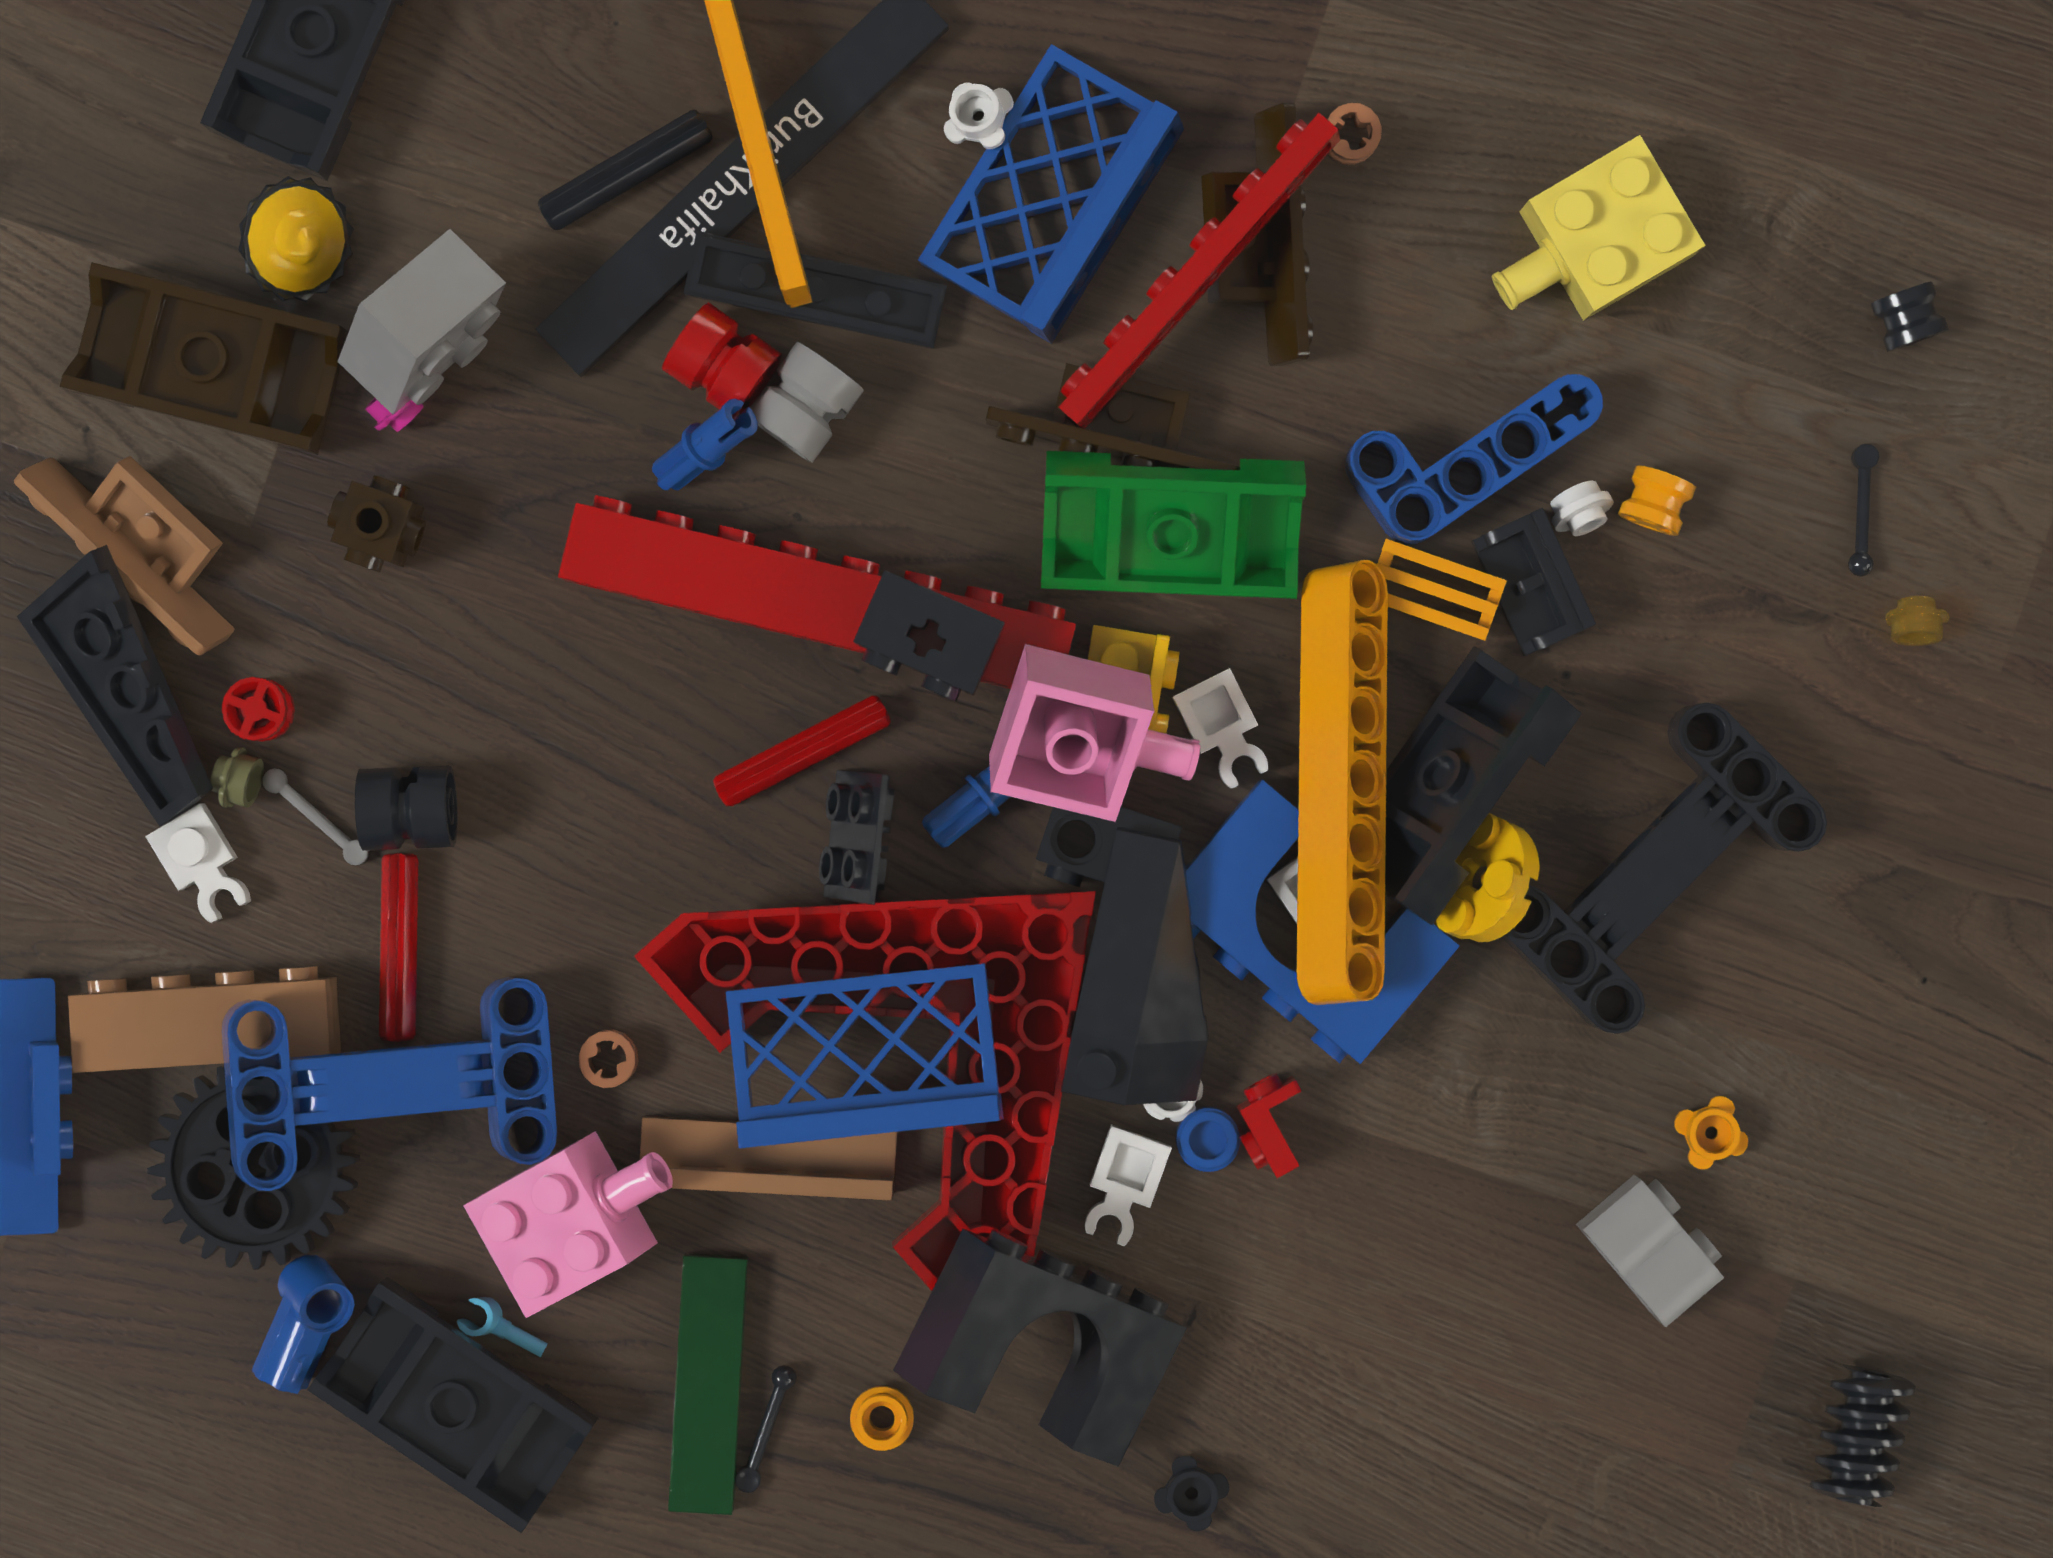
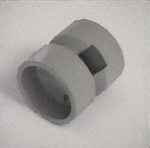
[750,342,864,463]

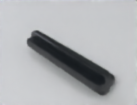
[538,110,712,230]

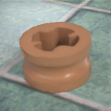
[1327,103,1382,165]
[579,1029,639,1088]

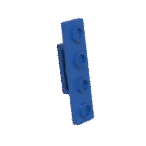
[0,978,73,1236]

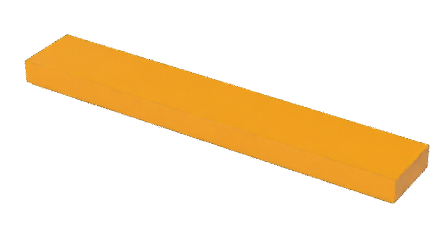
[704,0,813,308]

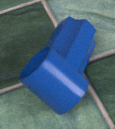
[252,1255,355,1394]

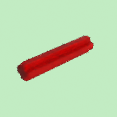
[713,695,891,806]
[379,853,418,1042]

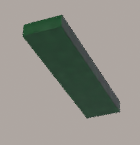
[668,1253,748,1515]

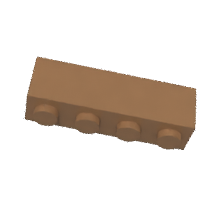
[68,966,341,1073]

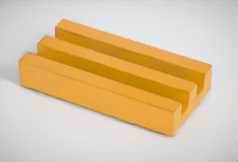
[1377,538,1507,641]

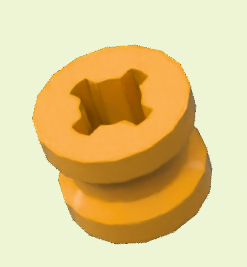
[1618,465,1696,536]

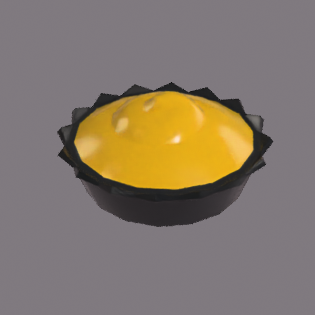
[238,176,354,302]

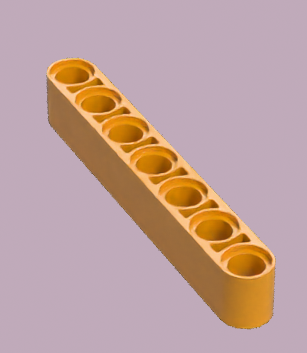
[1297,560,1388,1005]

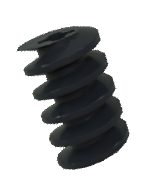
[1809,1364,1916,1507]

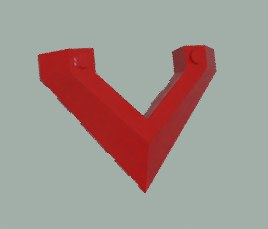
[634,891,1096,1291]

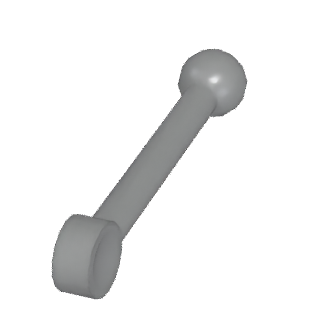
[262,768,370,865]

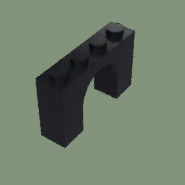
[893,1229,1187,1467]

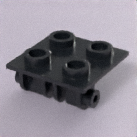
[819,770,895,905]

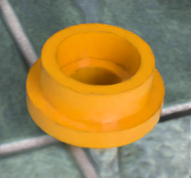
[850,1386,914,1451]

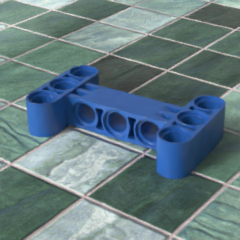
[222,977,557,1191]

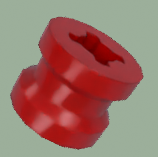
[221,677,295,742]

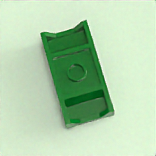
[1041,451,1306,599]

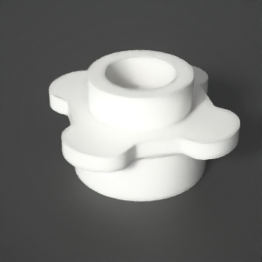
[944,83,1014,149]

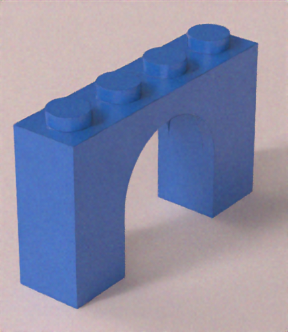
[1185,780,1460,1064]

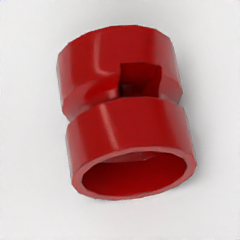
[662,302,783,419]

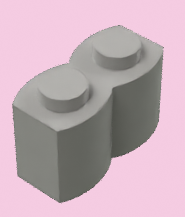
[1576,1175,1724,1327]

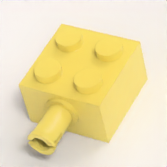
[1491,135,1706,321]

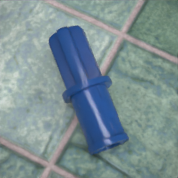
[652,399,758,490]
[922,765,1011,848]

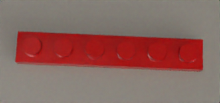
[1058,113,1340,429]

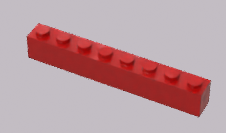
[558,495,1076,689]

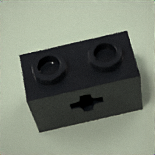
[853,570,1005,702]

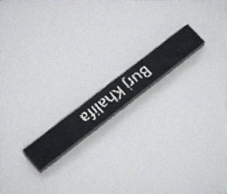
[535,0,949,378]

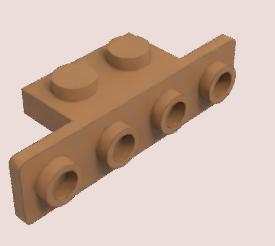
[14,456,234,655]

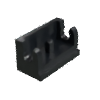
[1471,507,1596,656]

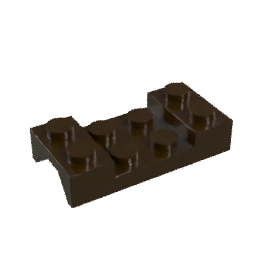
[59,262,349,455]

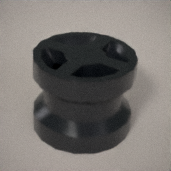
[1871,281,1949,352]

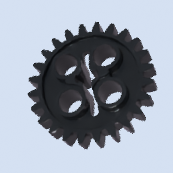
[147,1065,360,1270]

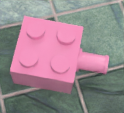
[989,644,1200,822]
[463,1131,673,1318]

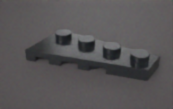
[17,545,213,827]

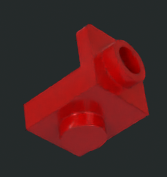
[1237,1072,1302,1178]

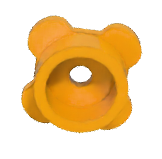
[1674,1096,1748,1170]

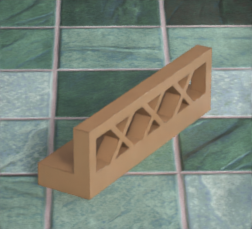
[640,1116,898,1200]

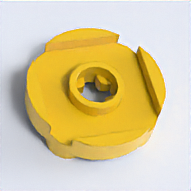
[1434,813,1540,942]

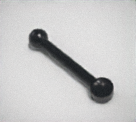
[1848,444,1879,577]
[735,1365,797,1493]

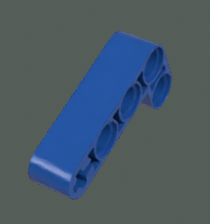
[1345,374,1603,545]

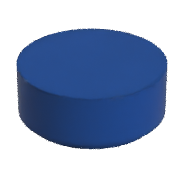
[1176,1107,1240,1172]

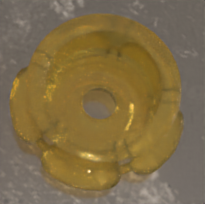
[1885,596,1949,646]

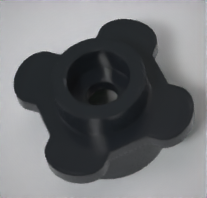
[1154,1455,1229,1531]

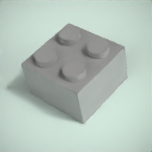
[338,229,506,415]

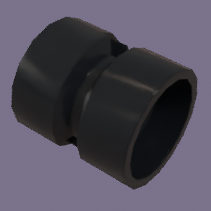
[355,765,458,851]

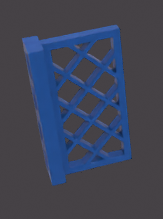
[918,44,1184,344]
[726,963,1004,1148]

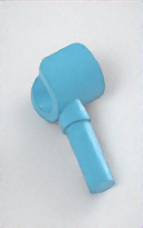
[457,1297,548,1357]

